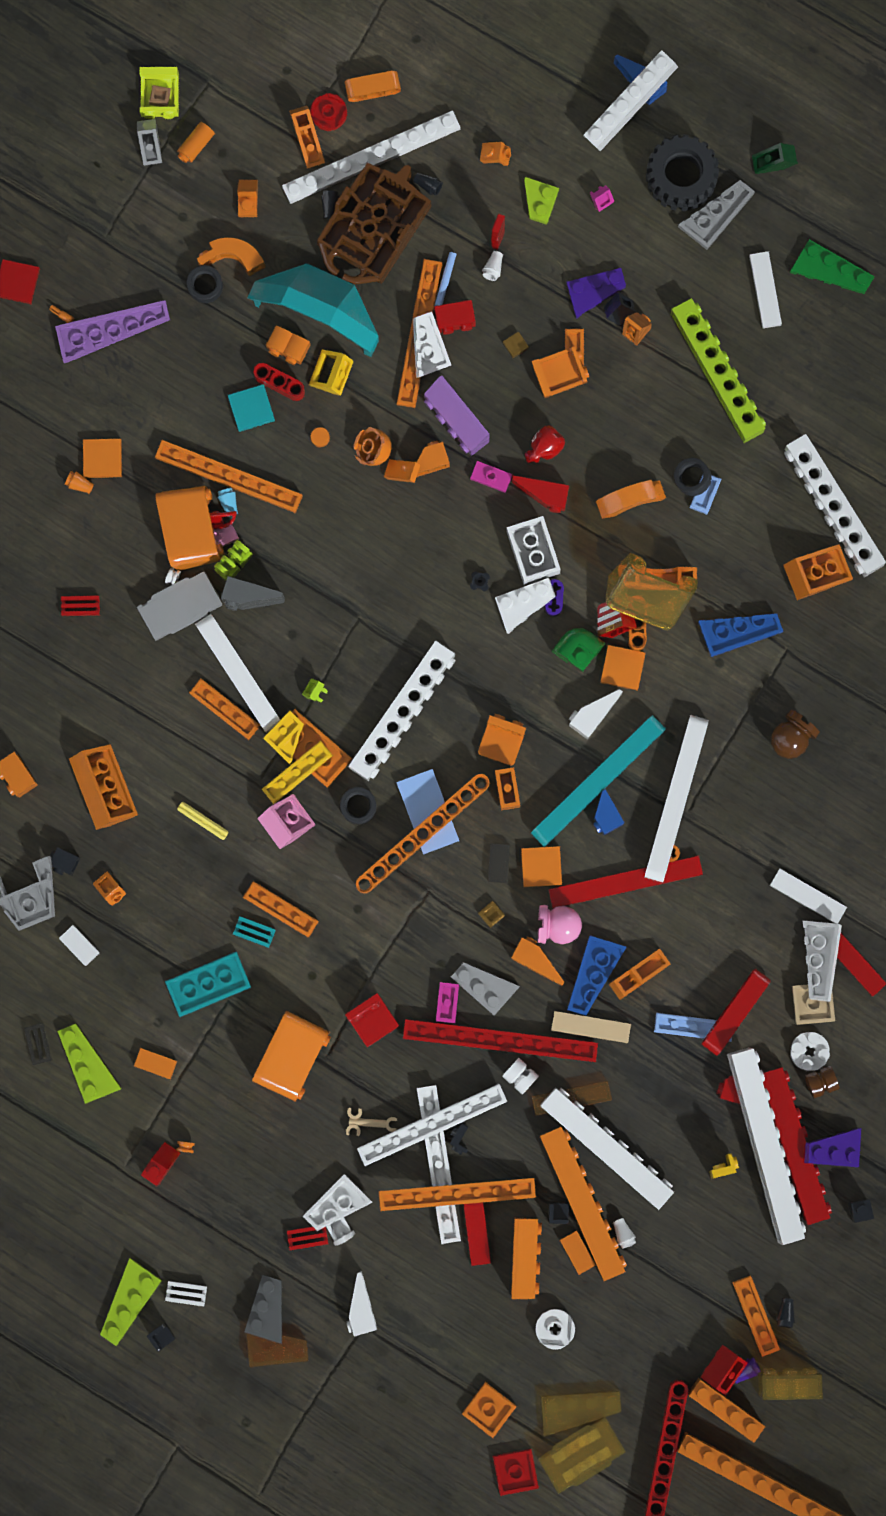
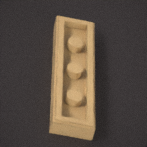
[551,1011,631,1043]

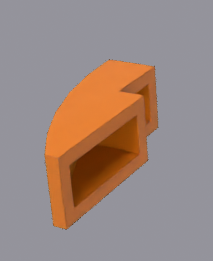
[609,949,671,1000]

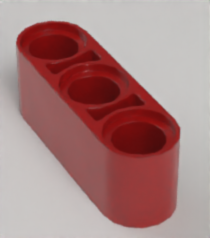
[254,363,305,401]

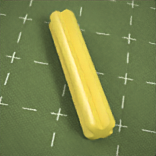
[177,802,229,840]

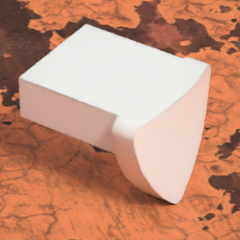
[326,1217,355,1246]

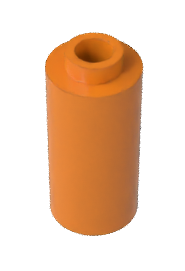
[177,122,215,163]

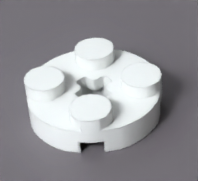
[790,1032,830,1071]
[536,1309,575,1349]

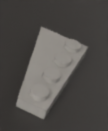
[678,180,755,250]

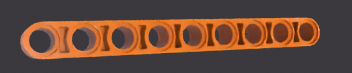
[356,774,489,894]

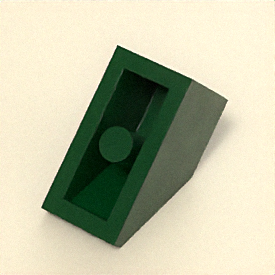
[752,143,798,174]

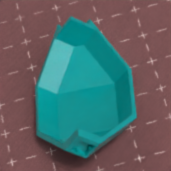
[247,264,379,357]

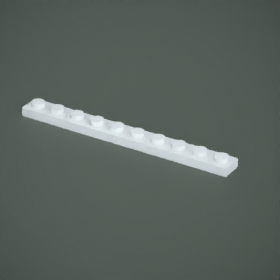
[282,111,460,204]

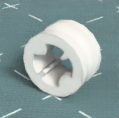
[165,567,181,585]

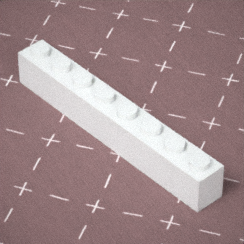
[540,1088,674,1210]

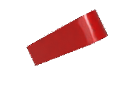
[701,968,771,1056]

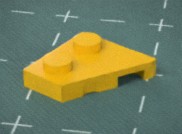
[263,711,304,764]

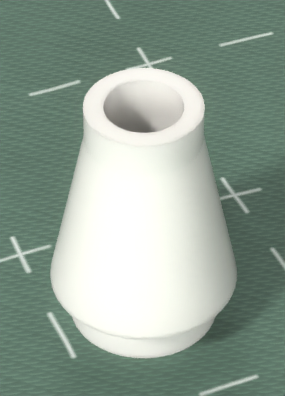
[482,251,503,281]
[613,1218,636,1249]

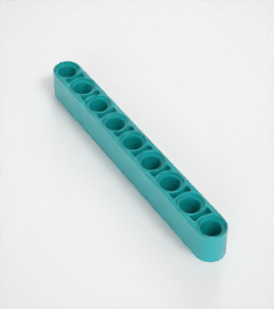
[531,715,666,847]

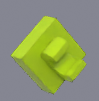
[302,679,328,702]

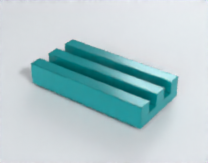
[233,916,276,948]

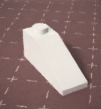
[569,689,623,740]
[346,1271,377,1336]

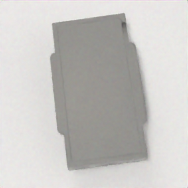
[137,572,222,641]

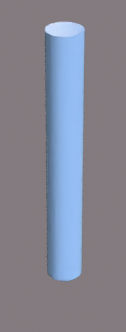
[434,252,456,306]

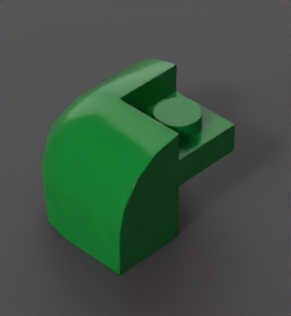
[552,628,605,672]

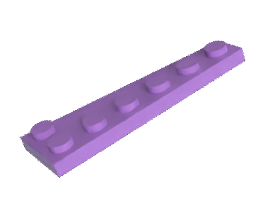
[55,300,170,363]

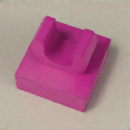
[590,185,614,212]

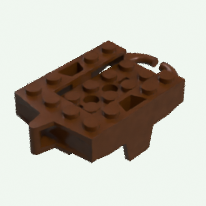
[317,163,431,284]

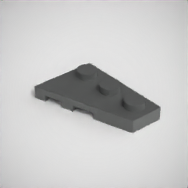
[245,1275,282,1344]

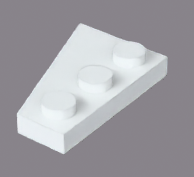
[413,312,451,378]
[495,578,556,634]
[303,1174,372,1231]

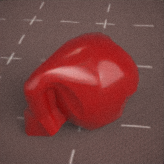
[525,425,565,463]

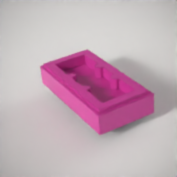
[470,461,512,493]

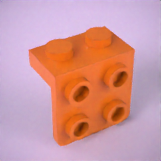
[478,714,526,766]

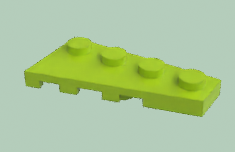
[58,1024,122,1104]
[100,1258,162,1346]

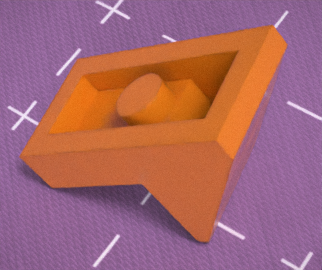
[237,180,258,217]

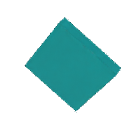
[228,384,275,432]

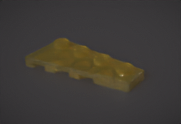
[541,1391,621,1437]

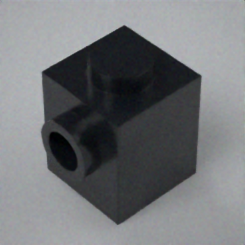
[50,847,80,876]

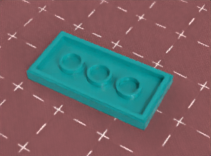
[165,952,251,1017]

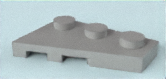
[451,962,520,1015]

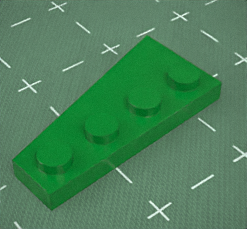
[790,239,875,294]

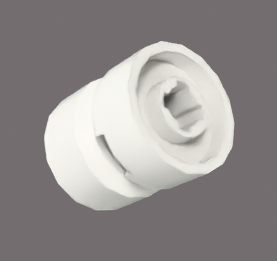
[502,1058,539,1094]

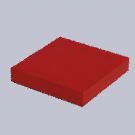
[0,259,40,304]
[493,1448,539,1496]

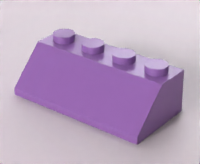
[424,376,489,456]

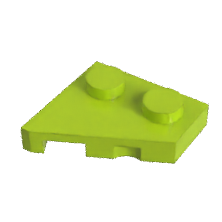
[524,177,559,225]

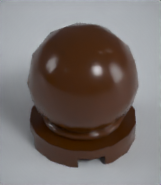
[771,709,820,759]

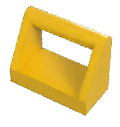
[309,349,353,396]

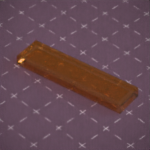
[532,1081,612,1116]

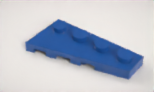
[698,614,783,657]
[567,936,626,1016]

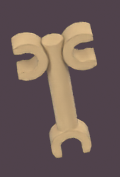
[346,1108,397,1136]

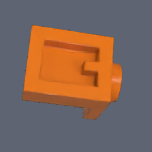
[93,871,126,906]

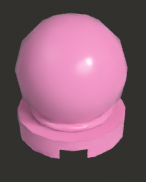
[538,905,582,944]

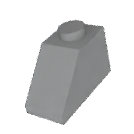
[137,119,162,165]

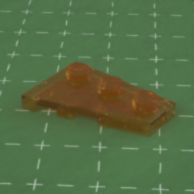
[247,1333,309,1368]

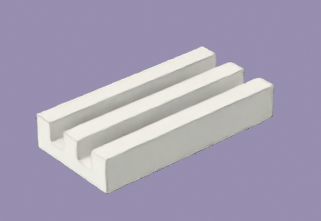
[165,1281,207,1306]

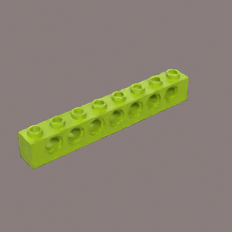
[671,298,766,443]

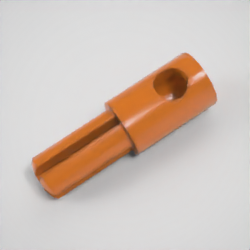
[49,305,74,323]

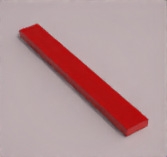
[548,856,703,909]

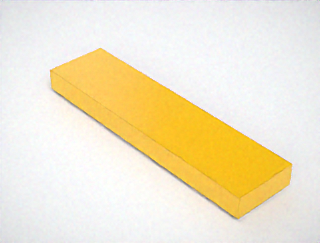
[262,741,333,804]

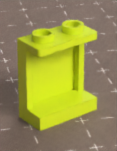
[140,67,179,119]

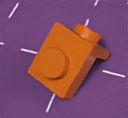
[480,142,511,166]

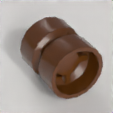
[805,1066,840,1099]

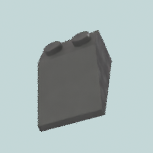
[221,576,285,611]

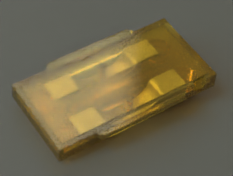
[537,1417,625,1494]

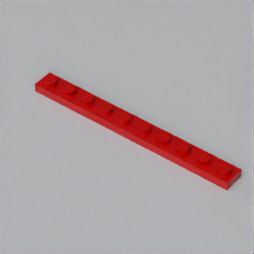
[403,1019,598,1062]

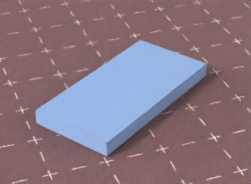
[397,769,459,855]

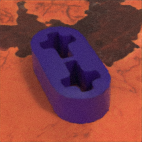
[545,579,564,617]

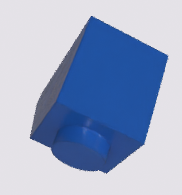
[593,789,624,836]

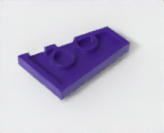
[566,268,626,319]
[804,1128,861,1167]

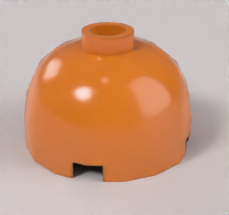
[354,427,391,466]

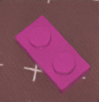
[436,982,459,1023]

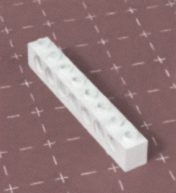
[784,434,886,577]
[349,641,456,781]

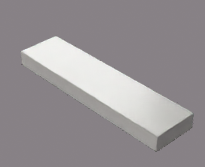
[749,251,782,329]
[770,869,847,924]

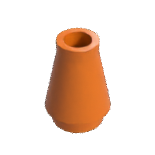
[65,471,94,494]

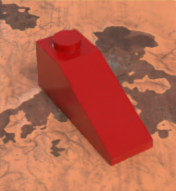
[512,475,569,513]

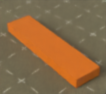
[189,678,261,740]
[243,881,319,938]
[732,1275,780,1357]

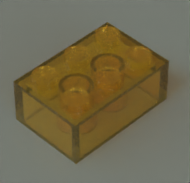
[758,1368,823,1400]

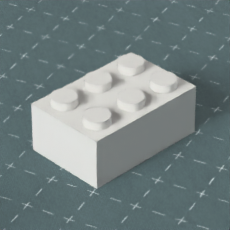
[506,516,561,585]

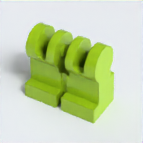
[214,540,253,580]

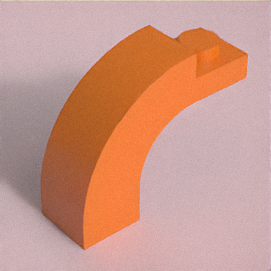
[197,238,265,276]
[596,480,666,519]

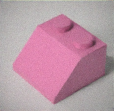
[257,794,316,849]

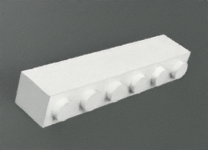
[584,50,678,151]

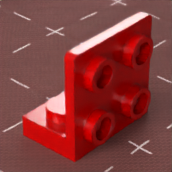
[345,993,399,1047]

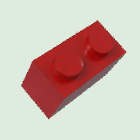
[434,300,476,334]
[700,1345,748,1395]

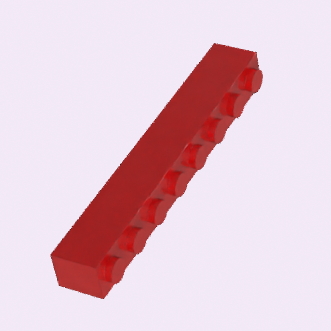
[763,1067,832,1225]

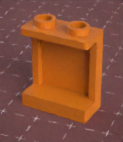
[532,346,589,398]

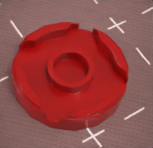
[310,93,347,131]

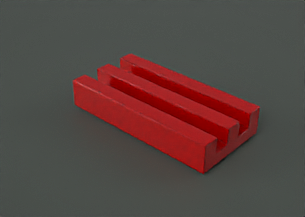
[61,596,100,616]
[287,1227,329,1250]

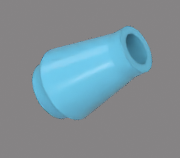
[217,488,238,517]

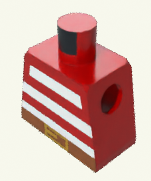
[598,590,637,638]

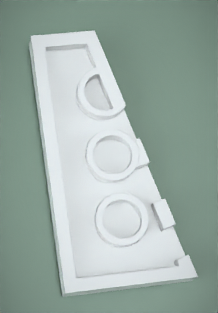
[803,921,842,1002]

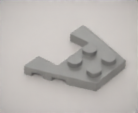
[0,856,55,931]

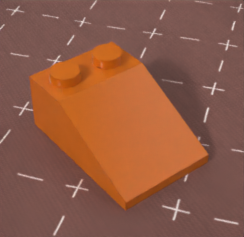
[783,544,853,600]

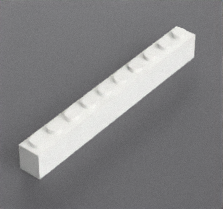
[727,1048,806,1245]

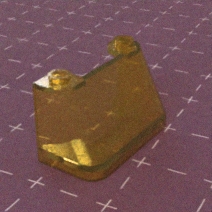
[606,553,698,630]

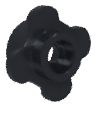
[470,571,490,592]

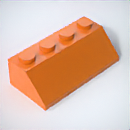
[69,744,138,830]
[511,1217,542,1299]

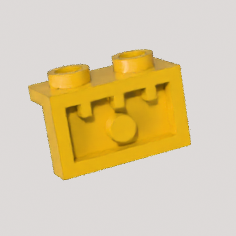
[709,1153,739,1179]

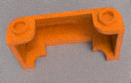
[156,486,224,571]
[252,1011,331,1102]

